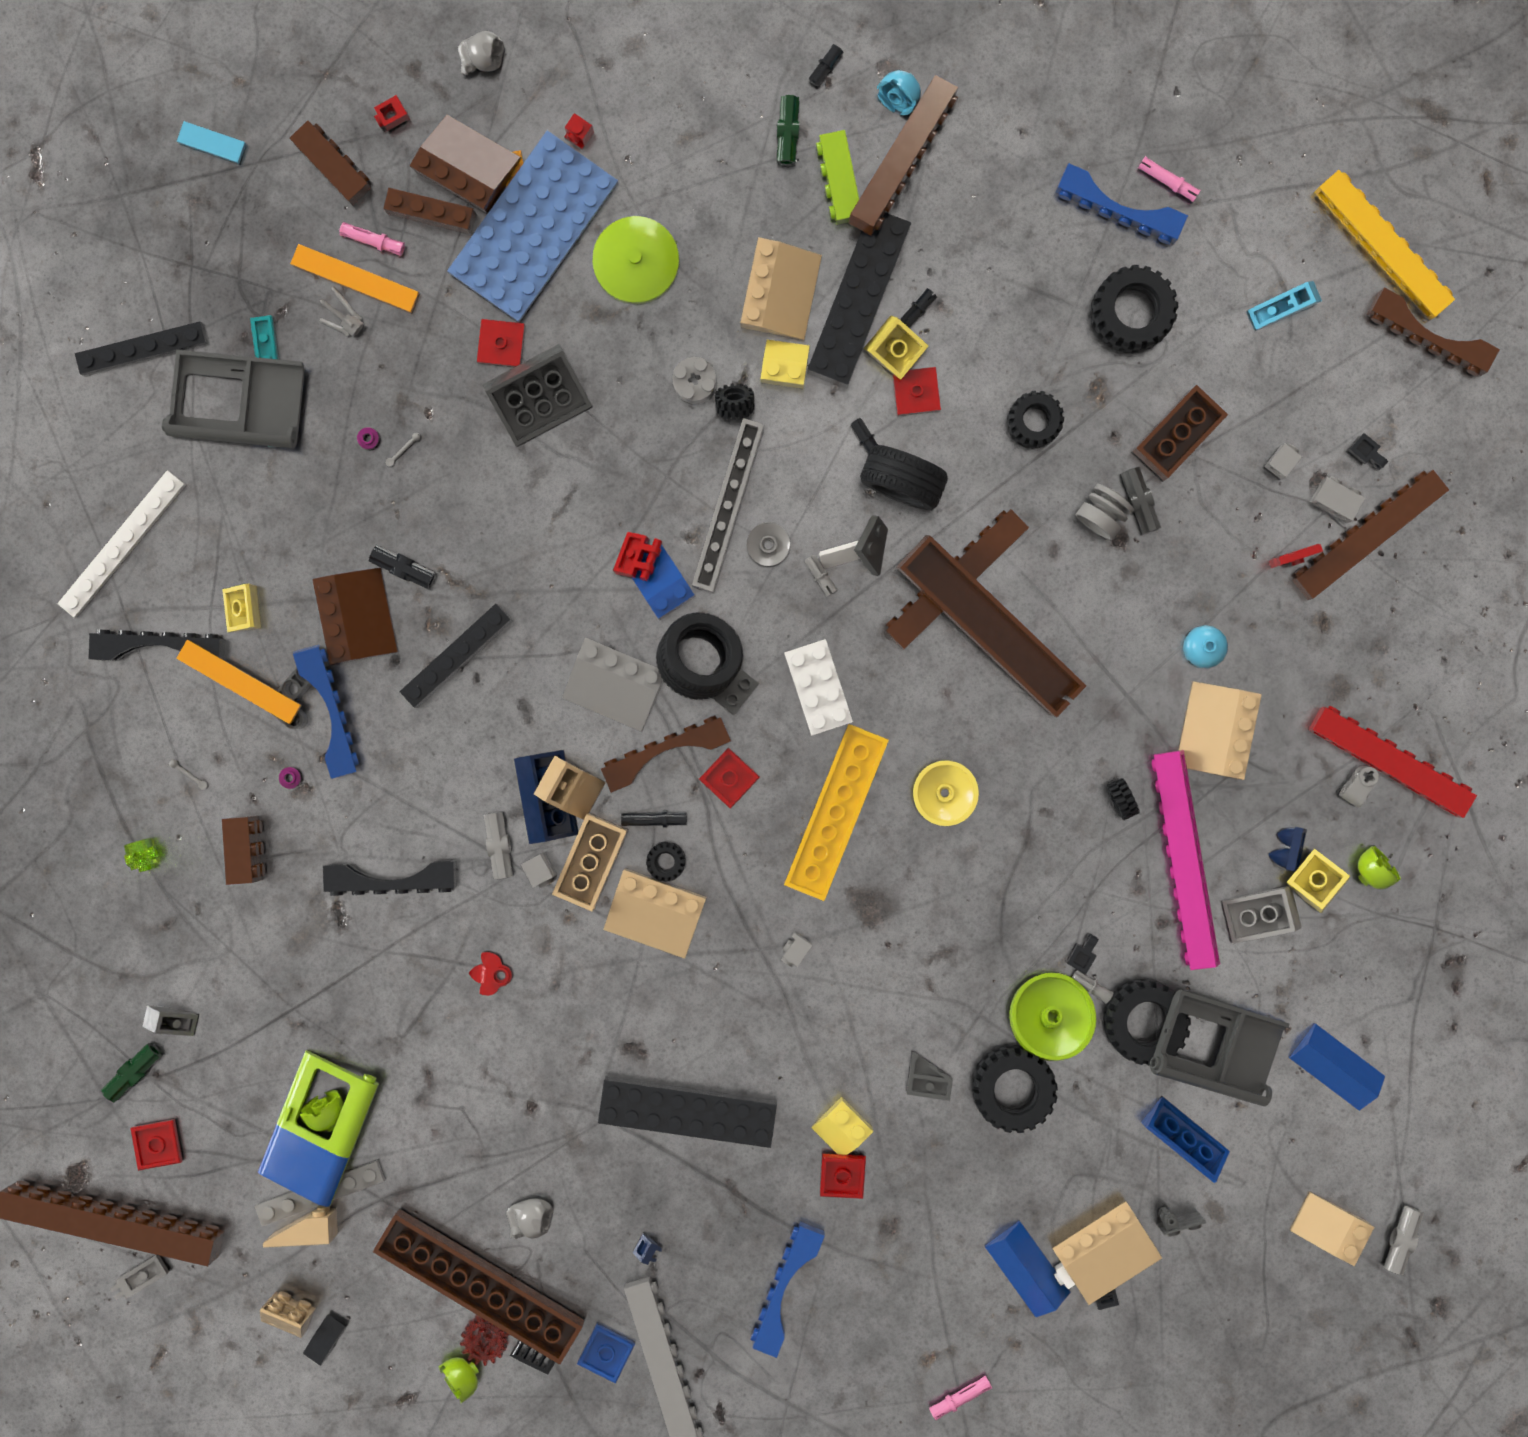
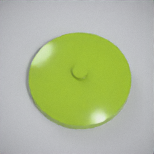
[592,216,679,304]
[1010,973,1096,1061]

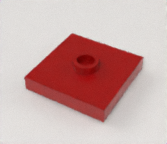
[477,319,525,367]
[893,367,941,416]
[1269,544,1323,568]
[699,748,760,809]
[130,1119,183,1171]
[820,1153,866,1199]

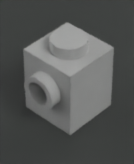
[1264,443,1302,480]

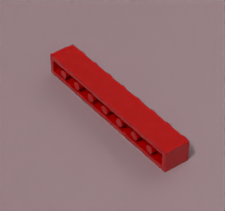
[1308,706,1477,818]

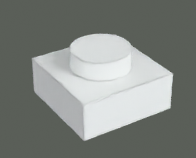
[1054,1262,1075,1289]

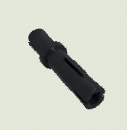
[621,810,687,828]

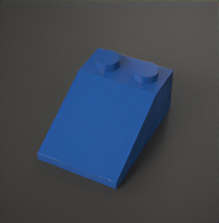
[632,544,696,620]

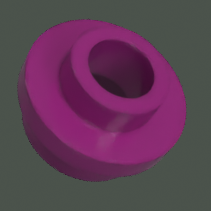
[357,427,379,449]
[279,767,301,789]

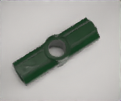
[777,95,800,165]
[101,1043,161,1103]

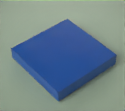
[577,1324,635,1384]

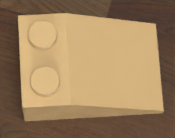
[1290,1192,1375,1266]
[263,1206,338,1247]

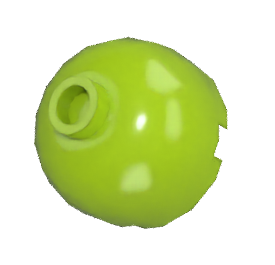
[1358,846,1401,890]
[300,1090,344,1132]
[438,1357,479,1403]

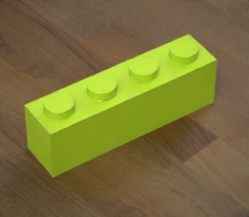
[816,130,859,225]

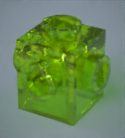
[124,838,159,873]

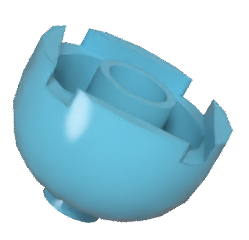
[877,70,921,115]
[1183,625,1228,669]

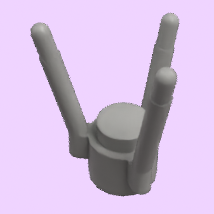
[320,286,364,337]

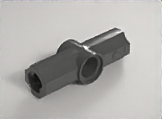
[1121,467,1161,534]

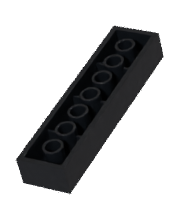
[807,212,911,389]
[598,1076,777,1148]

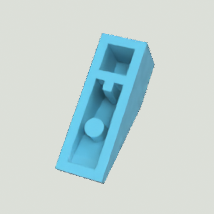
[1248,281,1322,330]

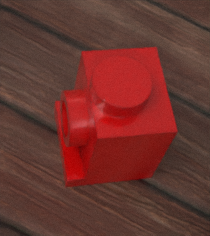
[374,95,411,131]
[564,113,594,150]

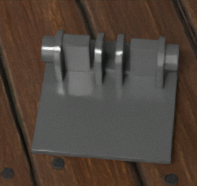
[712,664,759,715]
[1156,1207,1206,1237]

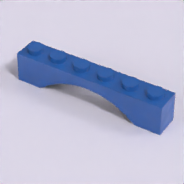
[1056,163,1188,244]
[293,645,360,779]
[750,1222,825,1358]

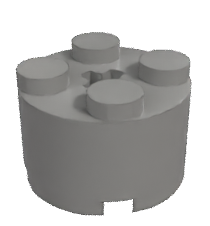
[672,357,717,405]

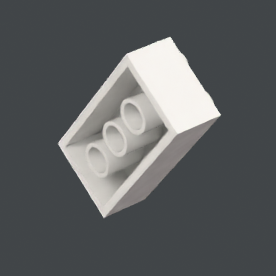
[784,639,853,736]

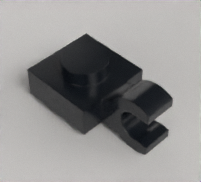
[1348,433,1388,470]
[1066,934,1099,974]

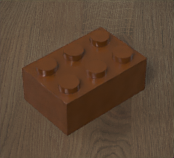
[222,816,265,885]

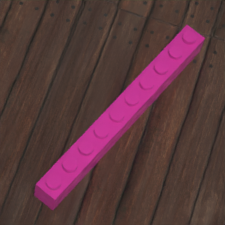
[1152,750,1220,970]

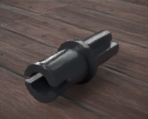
[809,44,844,86]
[900,288,937,328]
[851,418,878,454]

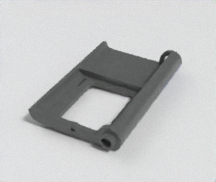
[162,350,304,448]
[1150,990,1289,1107]

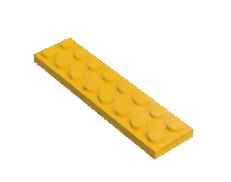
[784,724,889,901]

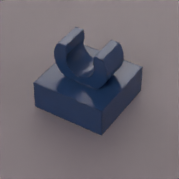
[633,1234,662,1265]

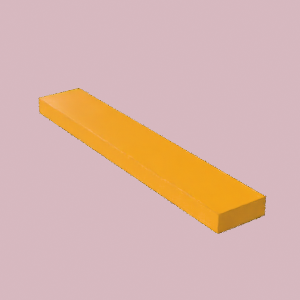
[290,244,420,313]
[176,640,302,724]

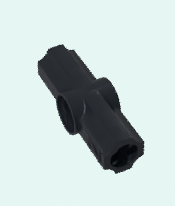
[368,544,436,589]

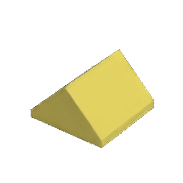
[223,584,261,632]

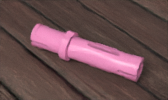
[1138,156,1201,202]
[340,222,405,256]
[929,1375,992,1420]

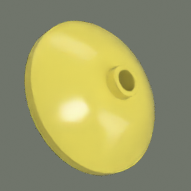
[913,761,979,826]

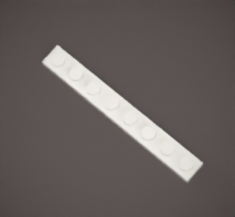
[57,471,186,618]

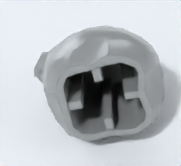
[458,31,504,75]
[506,1199,553,1239]

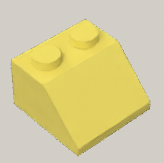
[863,315,928,380]
[761,340,810,389]
[1287,849,1350,913]
[811,1097,873,1155]

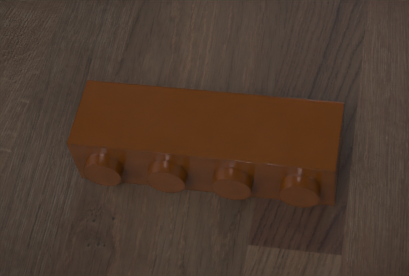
[289,121,371,206]
[383,188,476,235]

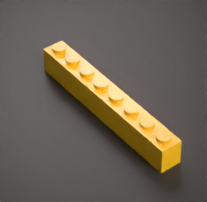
[1314,170,1455,321]

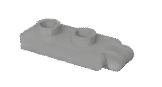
[109,1255,169,1300]

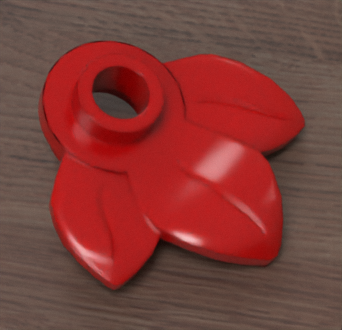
[469,952,512,996]

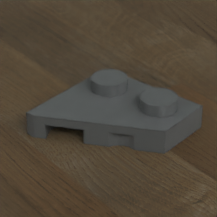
[854,515,888,576]
[906,1052,953,1101]

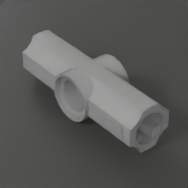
[484,812,513,879]
[1384,1206,1424,1275]

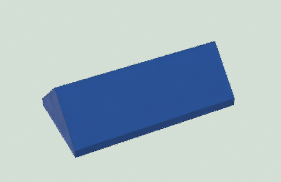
[1289,1024,1385,1111]
[1141,1097,1230,1183]
[985,1221,1071,1317]

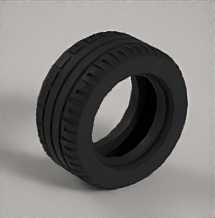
[860,445,948,510]
[656,612,743,700]

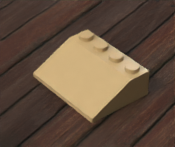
[740,237,822,340]
[1179,682,1262,780]
[603,868,707,959]
[1052,1201,1162,1305]

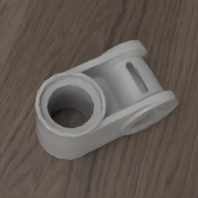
[1339,765,1379,808]

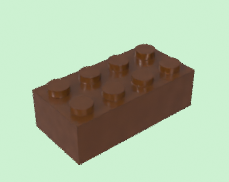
[1132,385,1228,481]

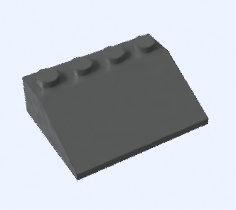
[483,344,592,446]

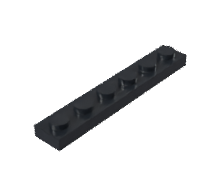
[75,321,207,376]

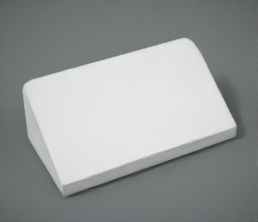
[819,541,860,569]

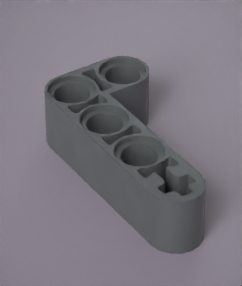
[272,646,330,729]

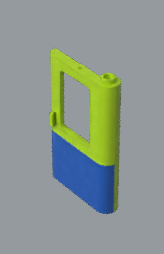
[258,1050,379,1207]

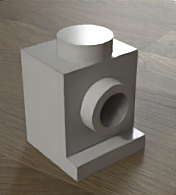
[781,931,812,967]

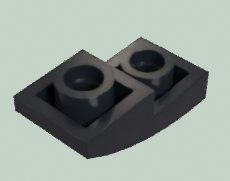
[303,1315,346,1366]

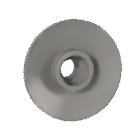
[747,523,790,566]

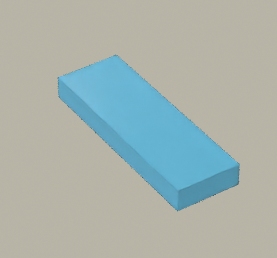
[177,121,246,164]

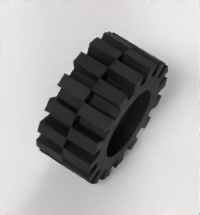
[715,383,755,420]
[1107,778,1140,820]
[646,842,686,882]

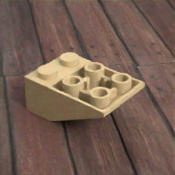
[534,756,606,820]
[260,1291,316,1338]

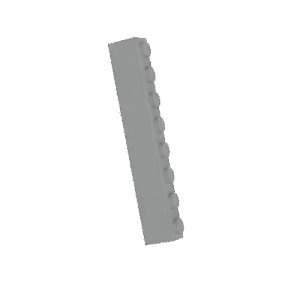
[692,418,764,593]
[624,1276,704,1437]

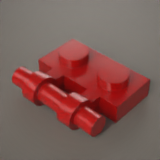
[613,532,662,581]

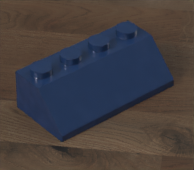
[514,750,578,844]

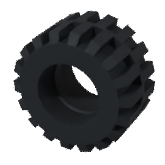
[1007,391,1064,448]

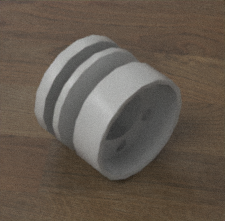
[1075,484,1134,541]

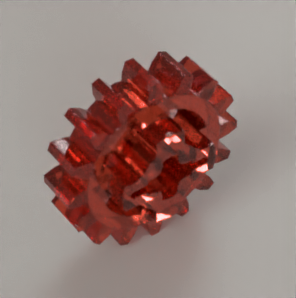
[460,1318,508,1366]

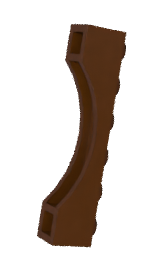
[1366,287,1500,376]
[601,715,731,793]

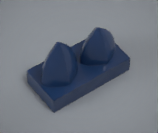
[1268,827,1307,871]

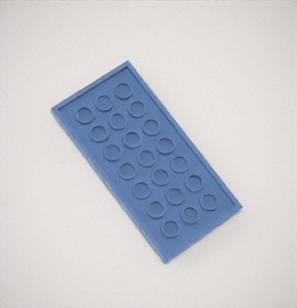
[447,130,618,322]

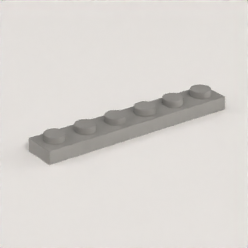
[255,1160,385,1226]

